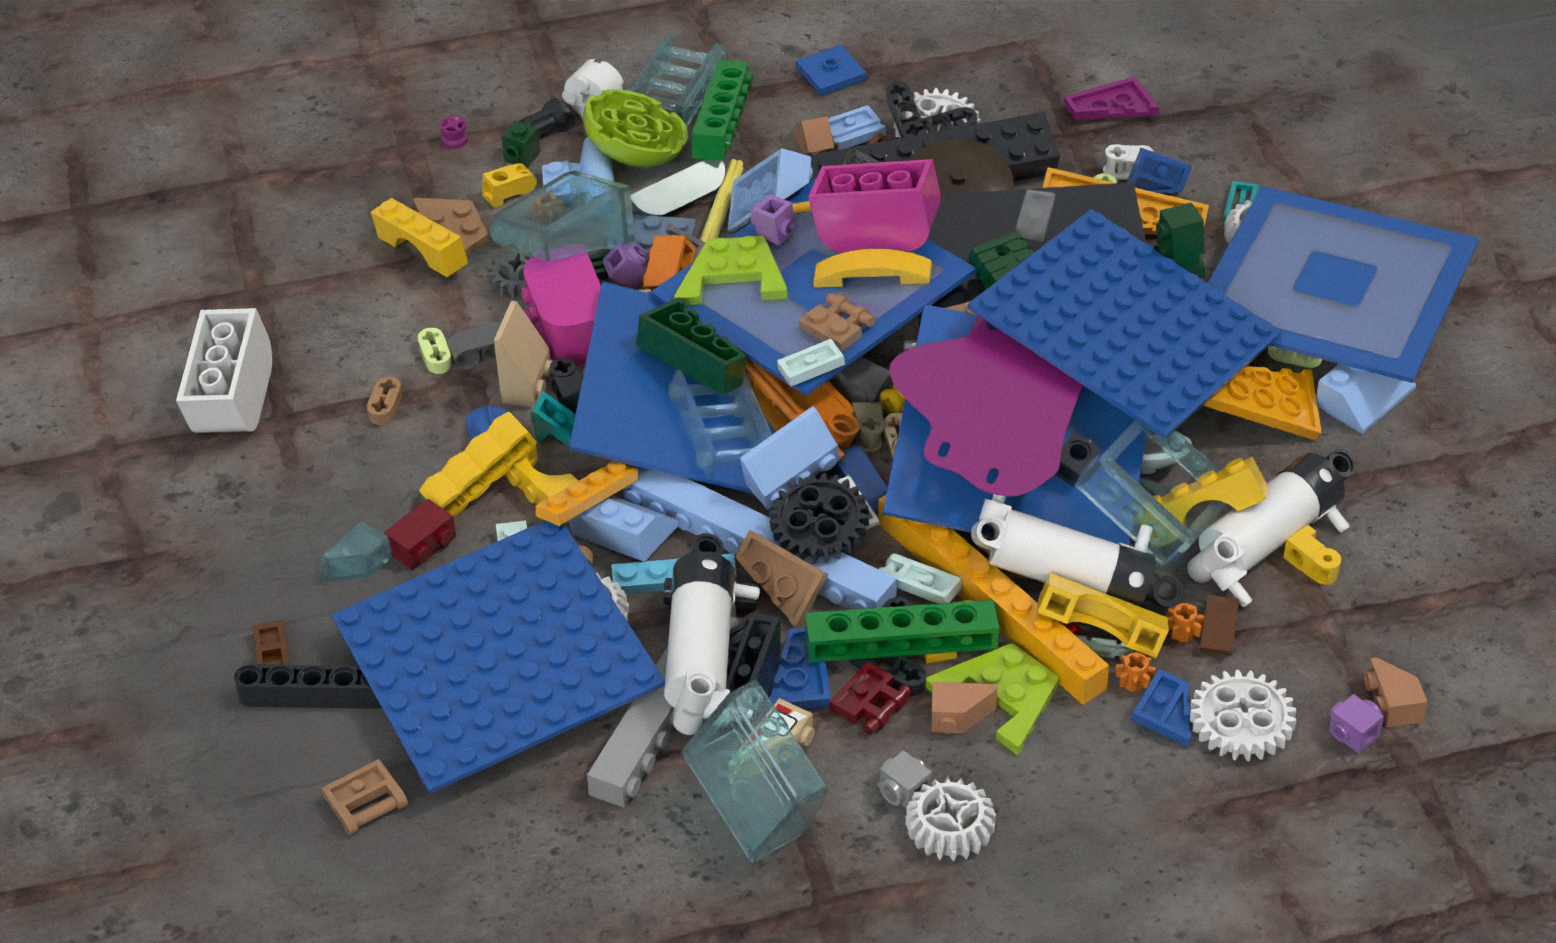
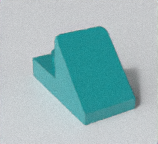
[530,391,576,446]

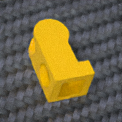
[482,163,537,208]
[1283,524,1341,585]

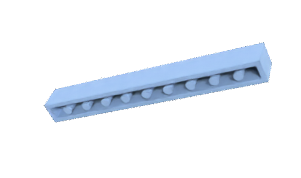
[623,466,897,609]

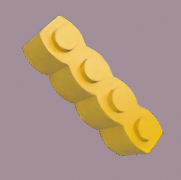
[419,412,537,518]

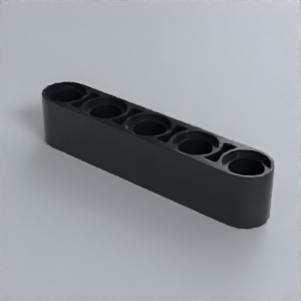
[234,664,381,709]

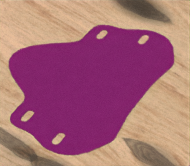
[889,315,1083,496]

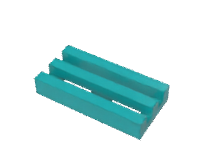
[1223,181,1259,222]

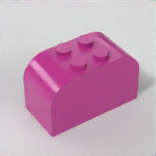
[808,159,941,253]
[521,243,601,367]

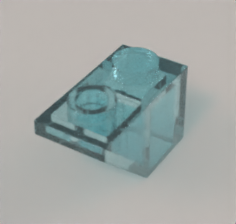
[320,522,392,582]

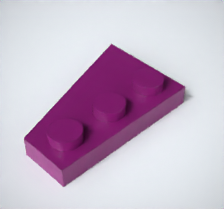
[1063,76,1159,120]

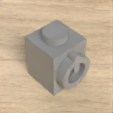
[877,750,932,808]

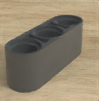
[448,321,502,369]

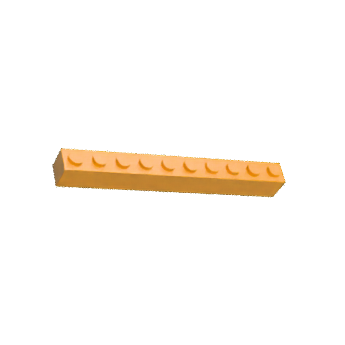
[878,495,1109,705]

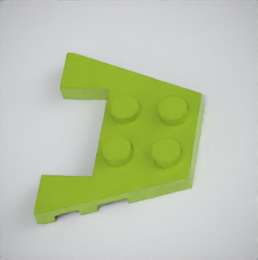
[674,236,788,306]
[926,643,1060,755]

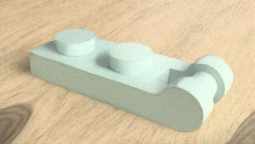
[878,554,963,604]

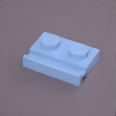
[828,105,886,150]

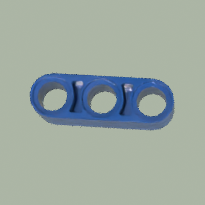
[831,445,888,515]

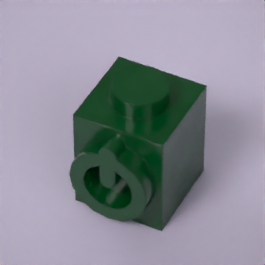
[501,121,541,168]

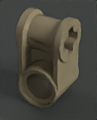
[851,402,884,455]

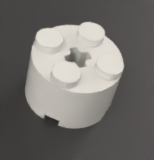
[562,59,624,119]

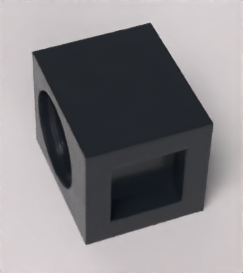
[1055,432,1100,488]

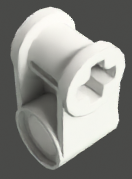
[1103,144,1154,180]

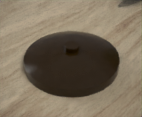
[910,138,1014,194]

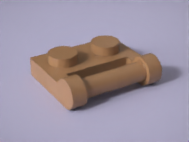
[321,759,408,836]

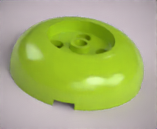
[583,89,688,168]

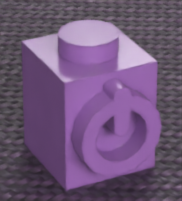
[751,194,797,245]
[602,241,649,290]
[1329,694,1384,754]

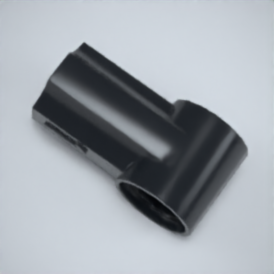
[518,98,576,135]

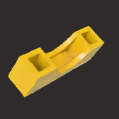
[371,198,468,277]
[506,445,578,525]
[1139,457,1269,547]
[1037,572,1169,658]

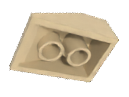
[494,301,553,408]

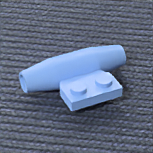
[542,137,615,216]

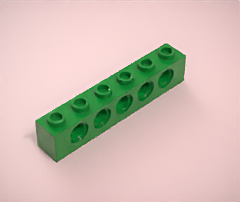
[692,60,753,160]
[804,600,1000,663]

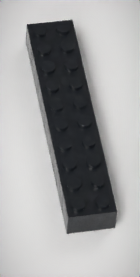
[791,112,1060,195]

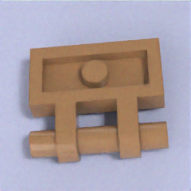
[798,293,876,352]

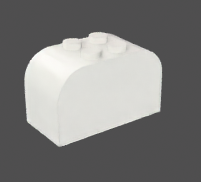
[176,308,272,433]

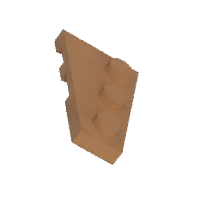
[735,530,829,628]

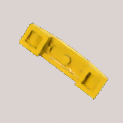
[813,249,932,288]

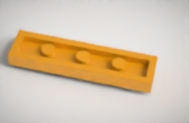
[535,461,638,526]

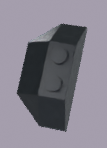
[706,613,781,731]

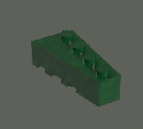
[1154,202,1206,278]
[636,297,746,396]

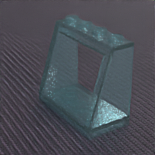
[490,170,635,261]
[1074,420,1227,570]
[681,679,829,863]

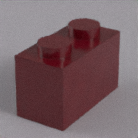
[384,499,456,570]

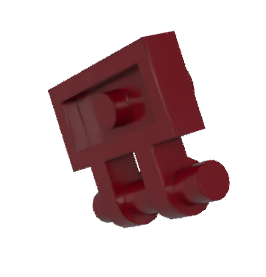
[829,662,911,735]

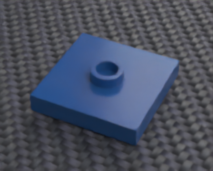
[796,45,866,96]

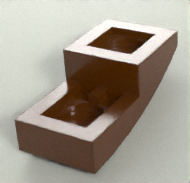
[1200,595,1239,656]
[252,620,290,665]

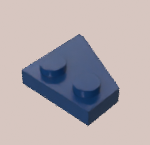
[1127,148,1192,194]
[1131,669,1191,747]

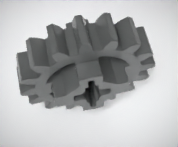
[487,248,535,299]

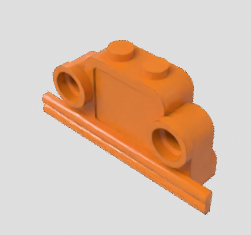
[740,357,860,462]

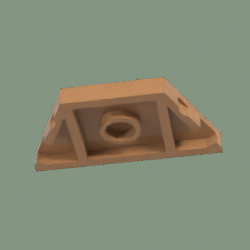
[413,198,489,257]

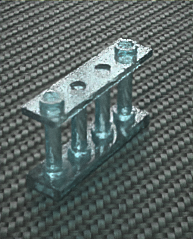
[627,32,726,127]
[668,370,772,480]

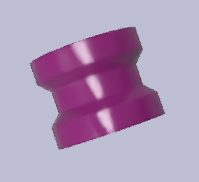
[440,116,468,149]

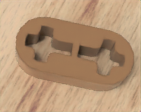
[367,377,402,425]

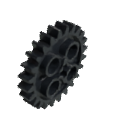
[769,473,869,564]

